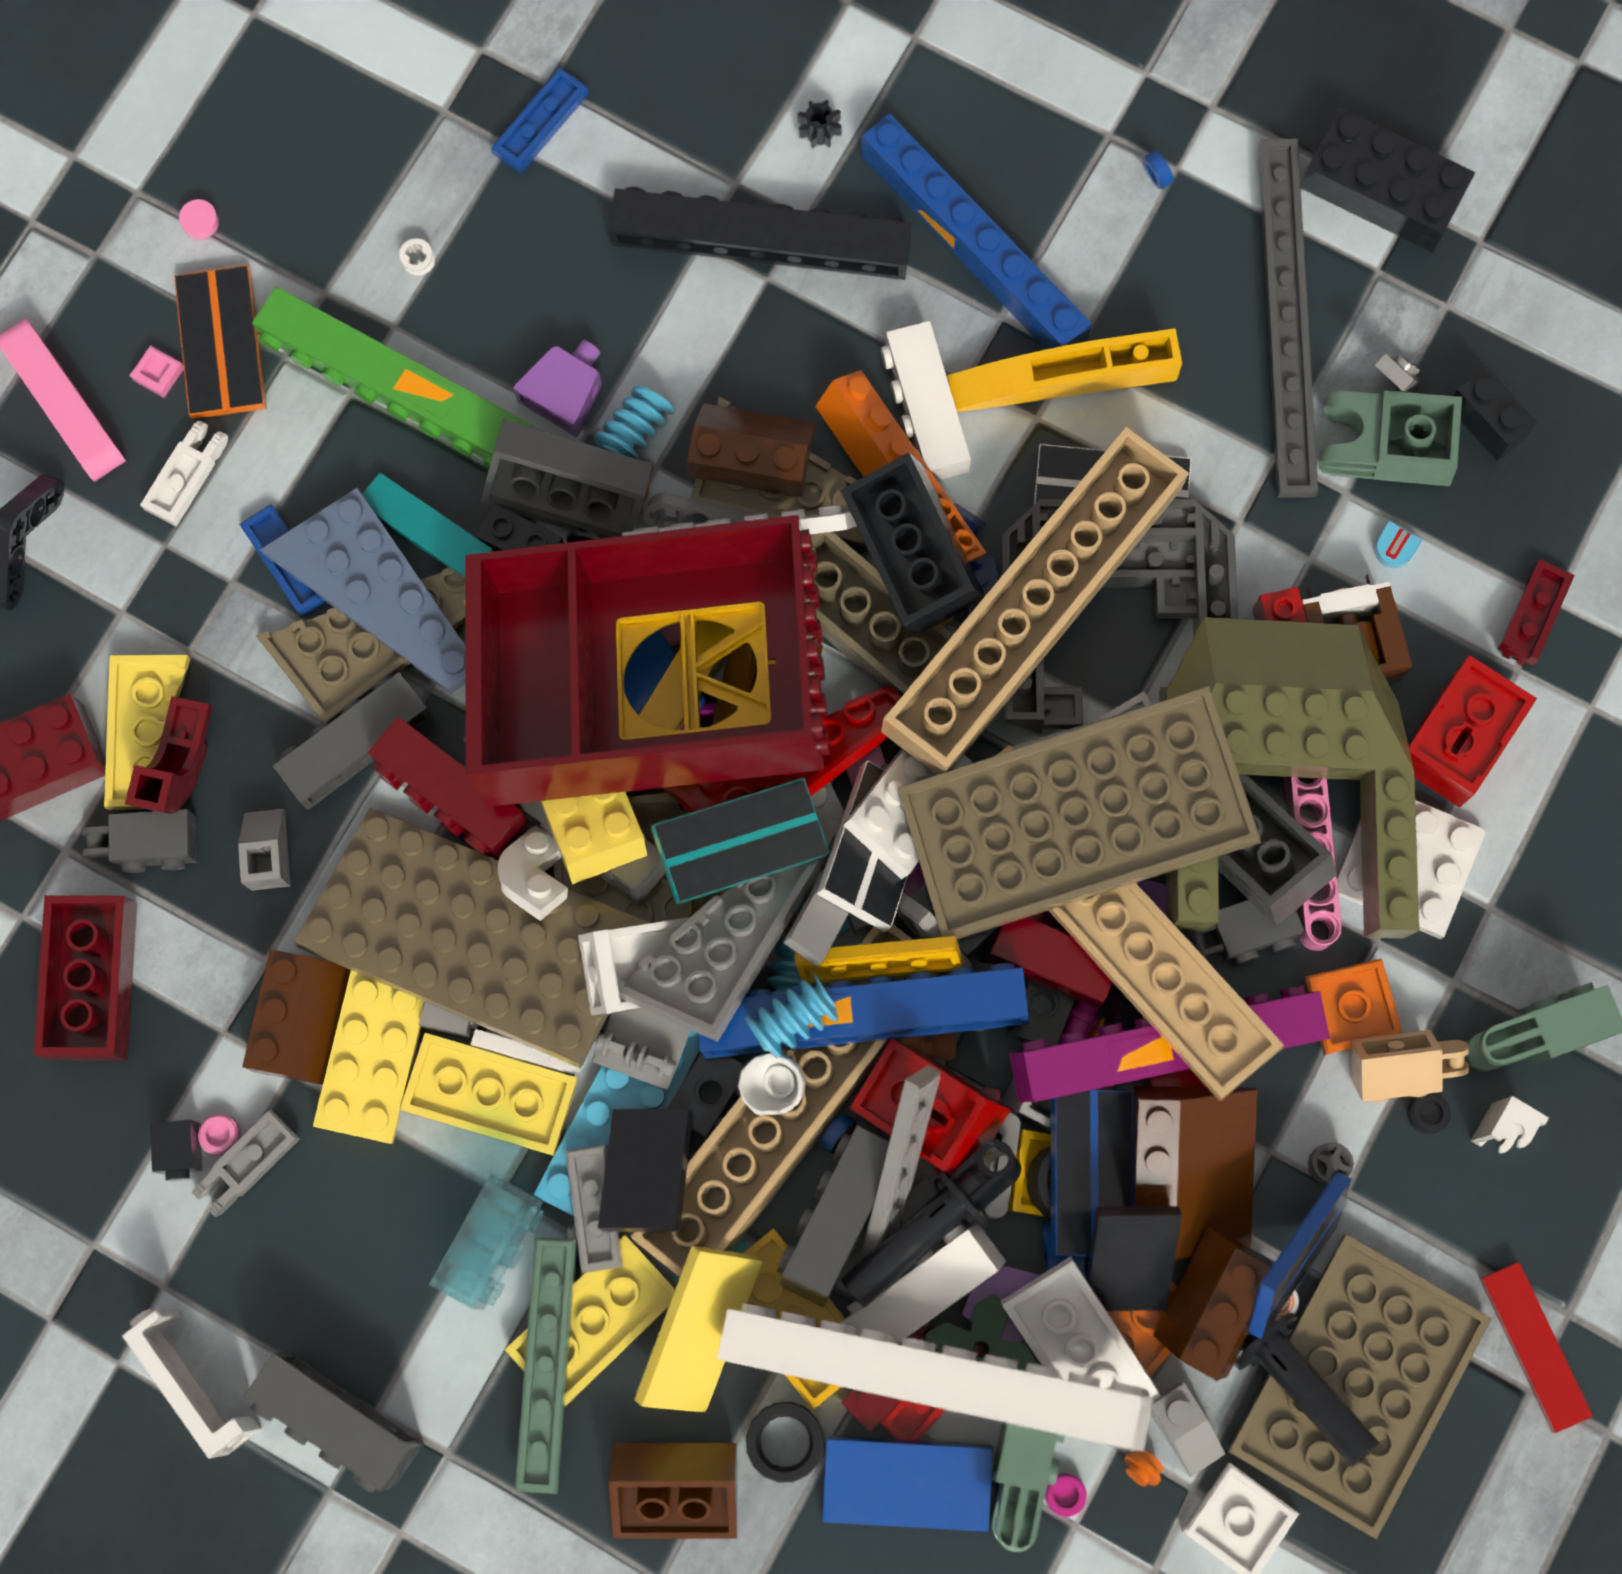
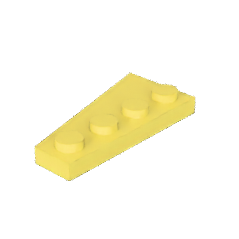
[104,655,190,810]

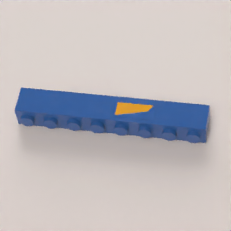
[861,113,1092,349]
[699,963,1029,1059]

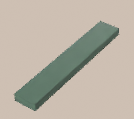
[515,1237,577,1494]

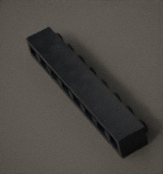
[608,187,912,280]

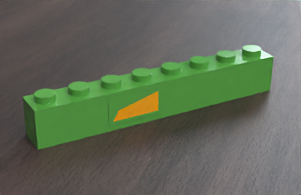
[252,286,535,468]

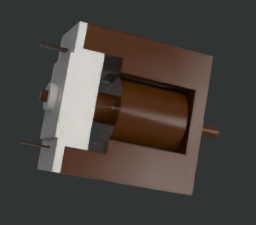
[1302,574,1412,681]

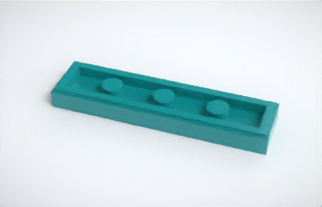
[362,473,494,579]

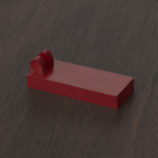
[1498,559,1575,666]

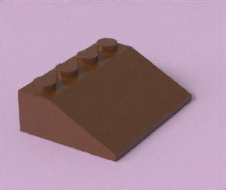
[1132,1086,1257,1260]

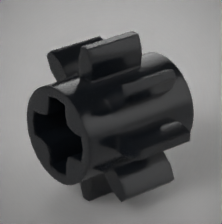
[797,100,842,149]

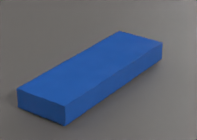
[491,67,589,174]
[239,504,327,618]

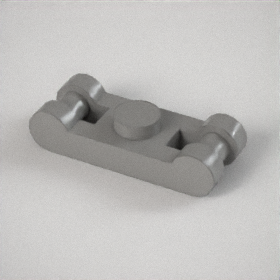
[982,1113,1021,1220]

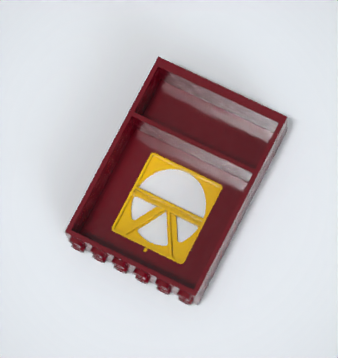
[465,515,830,807]

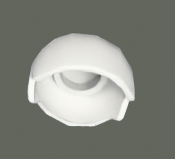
[738,1053,806,1116]

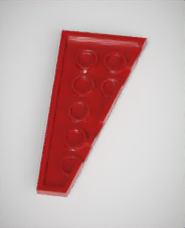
[663,686,902,813]

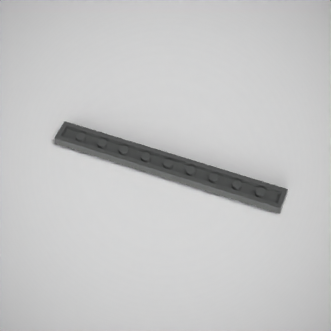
[1258,139,1318,498]

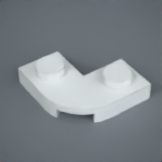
[498,825,568,921]

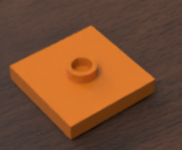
[1302,959,1403,1056]

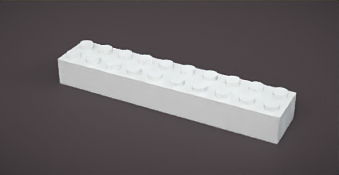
[717,1303,1153,1451]

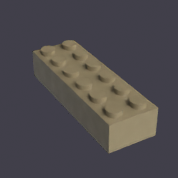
[811,532,953,696]

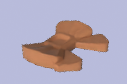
[902,1032,957,1061]

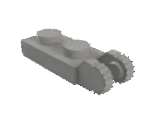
[192,1109,300,1218]

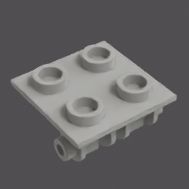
[593,1007,691,1090]

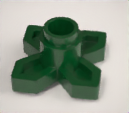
[926,1294,1037,1372]

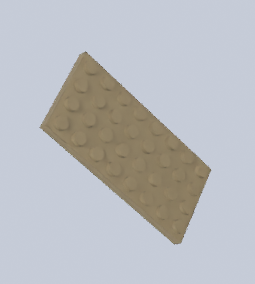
[898,686,1261,939]
[294,808,649,1068]

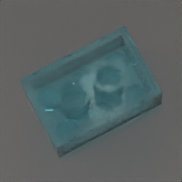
[429,1174,544,1310]

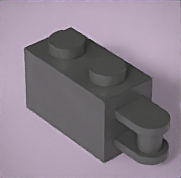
[82,809,198,873]
[1184,900,1304,965]

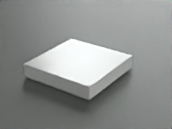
[1182,1462,1299,1574]

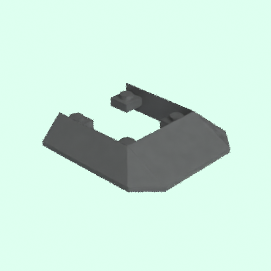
[1001,499,1239,734]

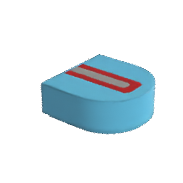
[1374,521,1422,568]

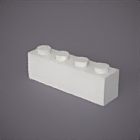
[881,321,971,481]
[841,1221,1007,1344]

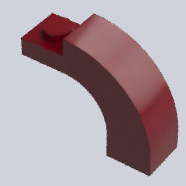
[125,696,213,814]

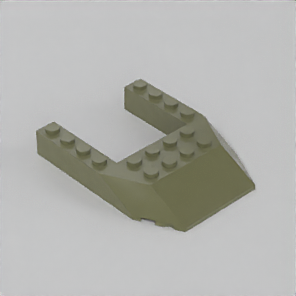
[1164,617,1419,939]

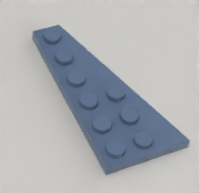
[260,488,465,694]

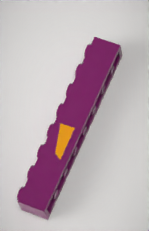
[1009,985,1330,1103]

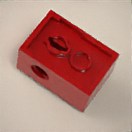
[1408,655,1537,808]
[850,1038,1011,1174]

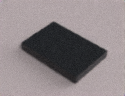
[598,1108,693,1232]
[1086,1206,1182,1311]

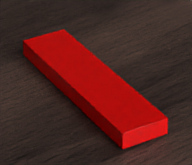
[1479,1262,1593,1433]

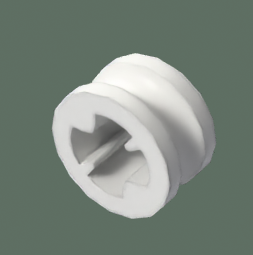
[399,238,435,276]

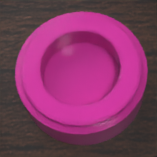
[1045,1473,1087,1517]

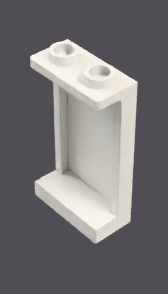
[578,917,690,1016]
[123,1308,262,1458]

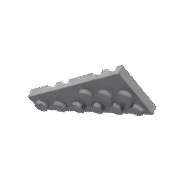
[617,831,835,1042]

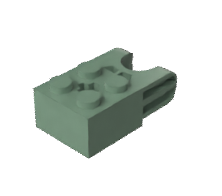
[1319,390,1462,486]
[1465,982,1622,1072]
[991,1422,1065,1552]

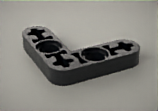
[0,474,65,611]

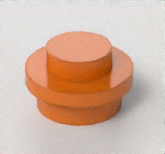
[1124,1449,1164,1487]

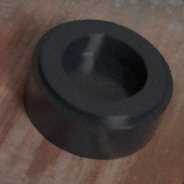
[1407,1093,1451,1134]

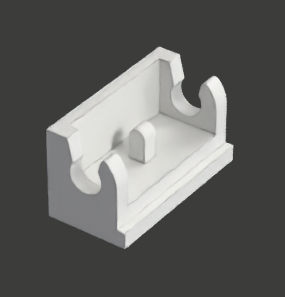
[1471,1096,1549,1154]

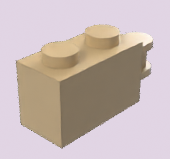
[1351,1030,1469,1102]

